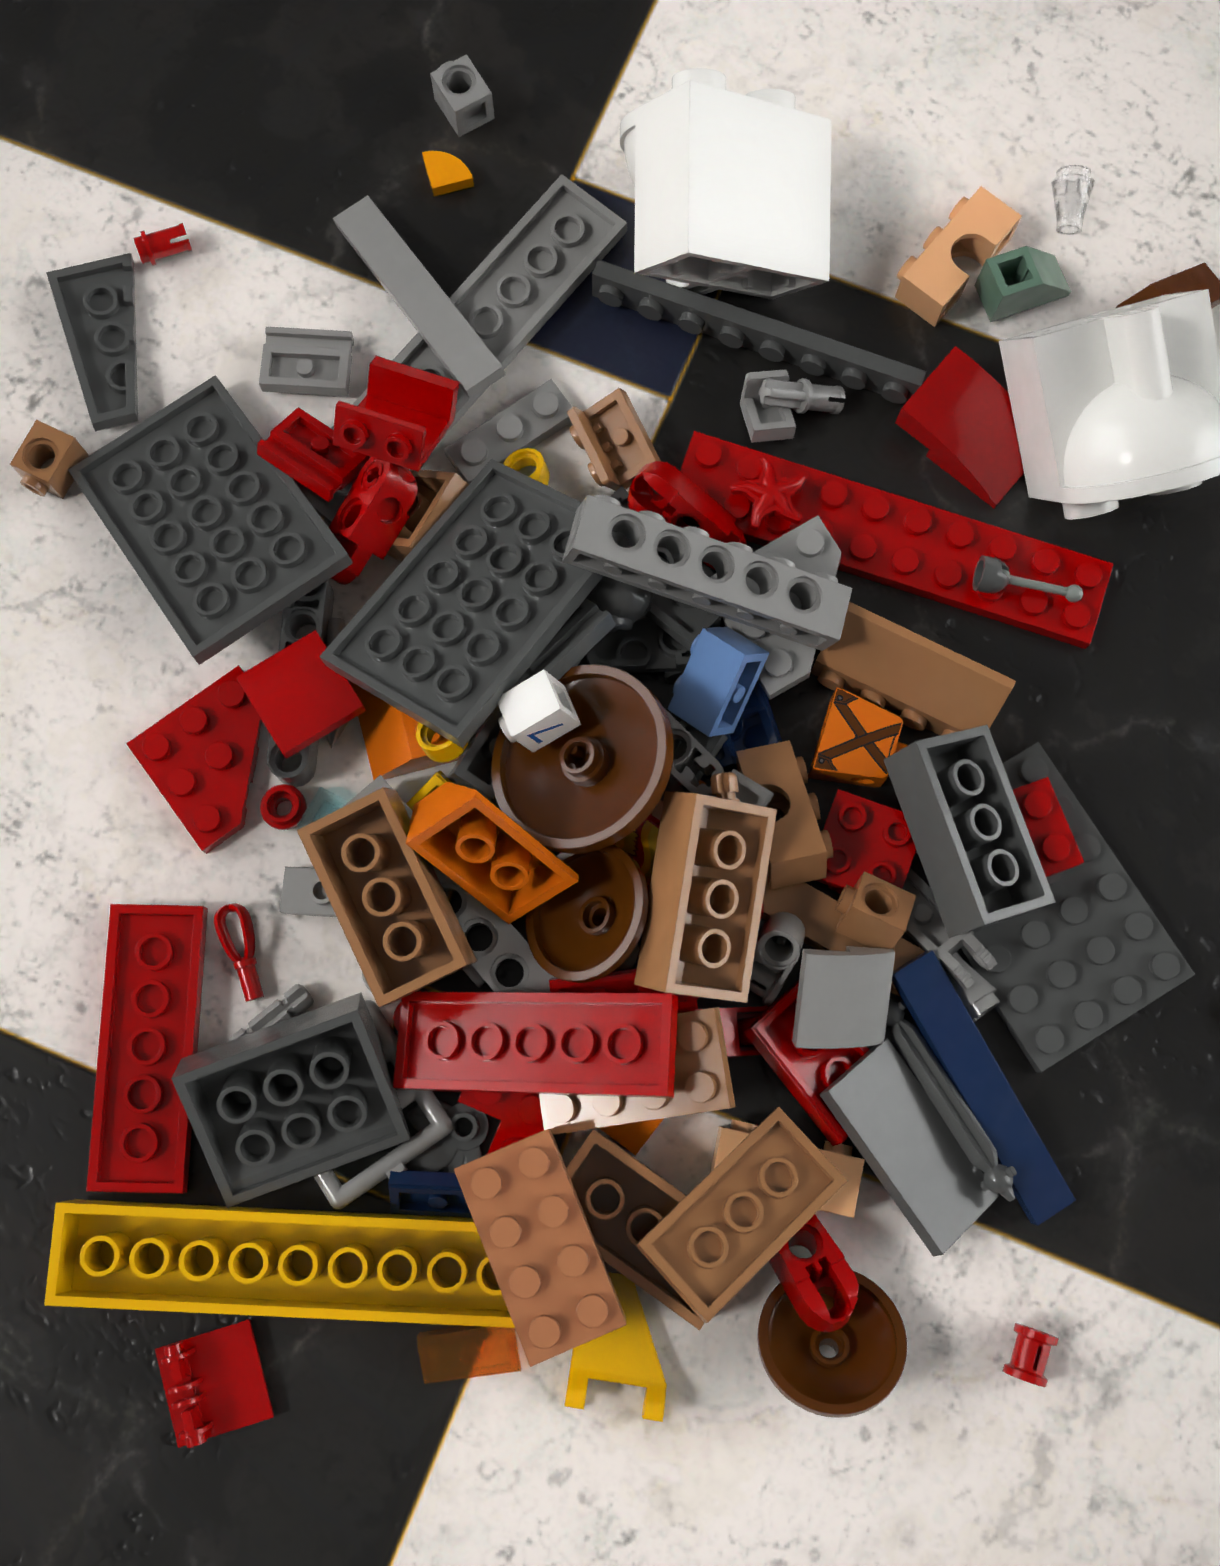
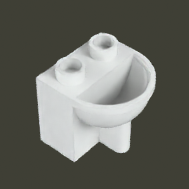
[620,68,831,299]
[999,289,1220,520]

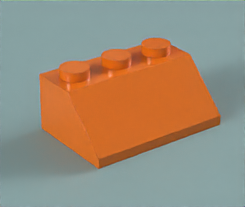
[350,681,461,780]
[406,781,579,924]

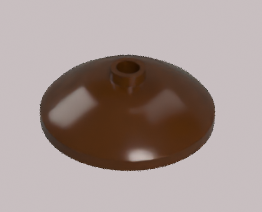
[526,844,649,983]
[757,1271,907,1418]

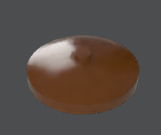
[491,664,674,854]

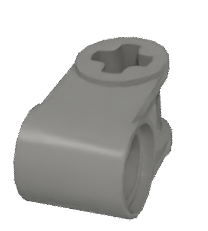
[749,912,805,1007]

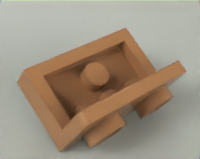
[567,388,661,491]

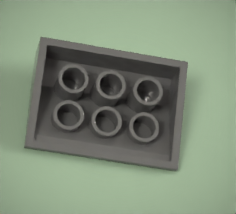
[171,992,411,1208]

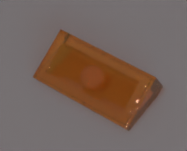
[417,1326,521,1384]

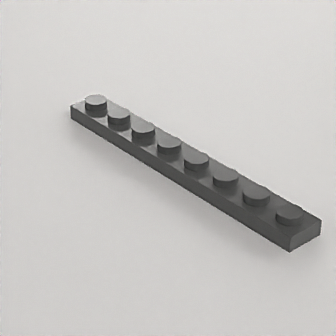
[592,260,927,404]

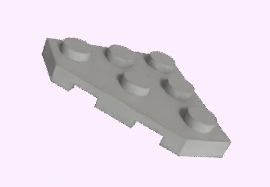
[710,515,842,700]

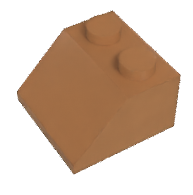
[387,469,469,562]

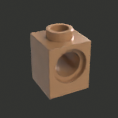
[10,419,89,499]
[835,871,916,949]

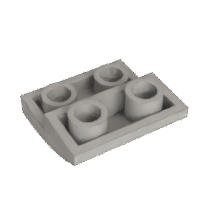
[792,946,895,1049]

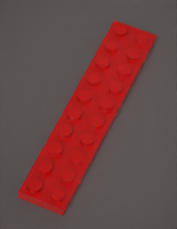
[680,431,1114,649]

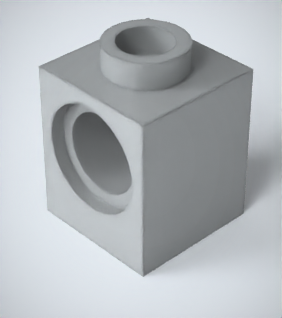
[430,54,495,137]

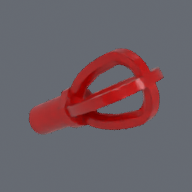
[214,903,264,1002]

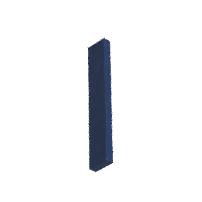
[892,950,1076,1226]

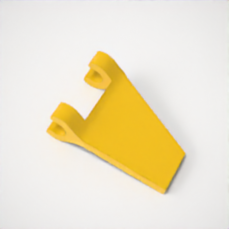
[565,1272,667,1422]

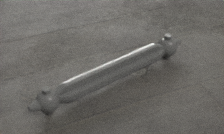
[886,998,1017,1202]

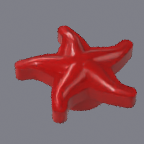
[731,454,808,530]

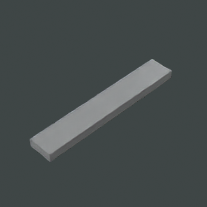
[333,195,506,399]

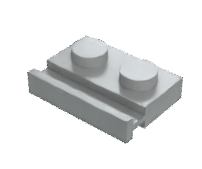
[259,327,354,397]

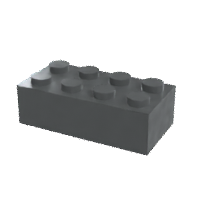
[883,725,1056,938]

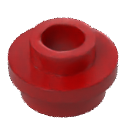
[260,784,307,830]

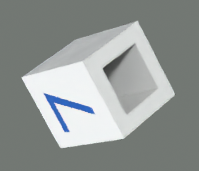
[498,669,581,752]

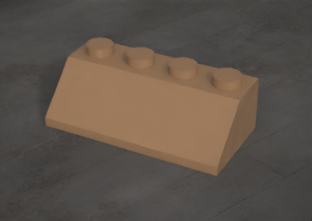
[811,602,1016,736]
[634,791,777,1003]

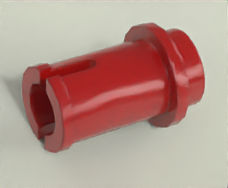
[133,223,192,266]

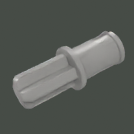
[758,378,845,414]

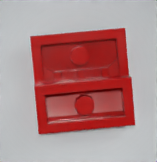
[236,630,366,759]

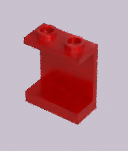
[332,356,460,472]

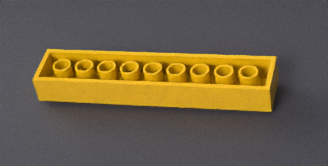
[44,1199,515,1328]

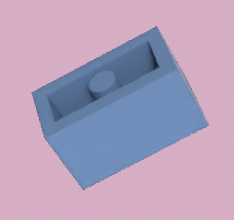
[668,627,769,737]

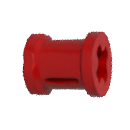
[1002,1323,1059,1387]

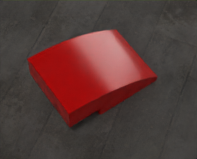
[895,346,1024,509]

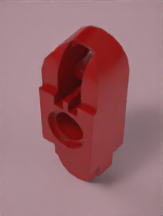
[329,457,418,585]
[628,461,747,570]
[769,1214,859,1332]

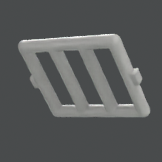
[313,1000,453,1209]

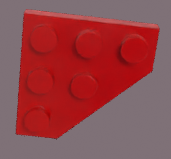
[126,665,262,854]

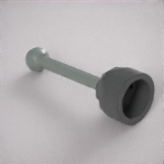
[972,555,1083,602]

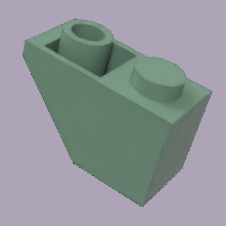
[974,246,1071,322]

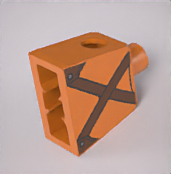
[808,687,908,788]

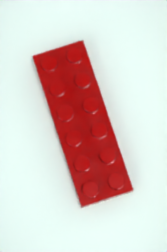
[86,904,208,1194]
[393,992,678,1098]

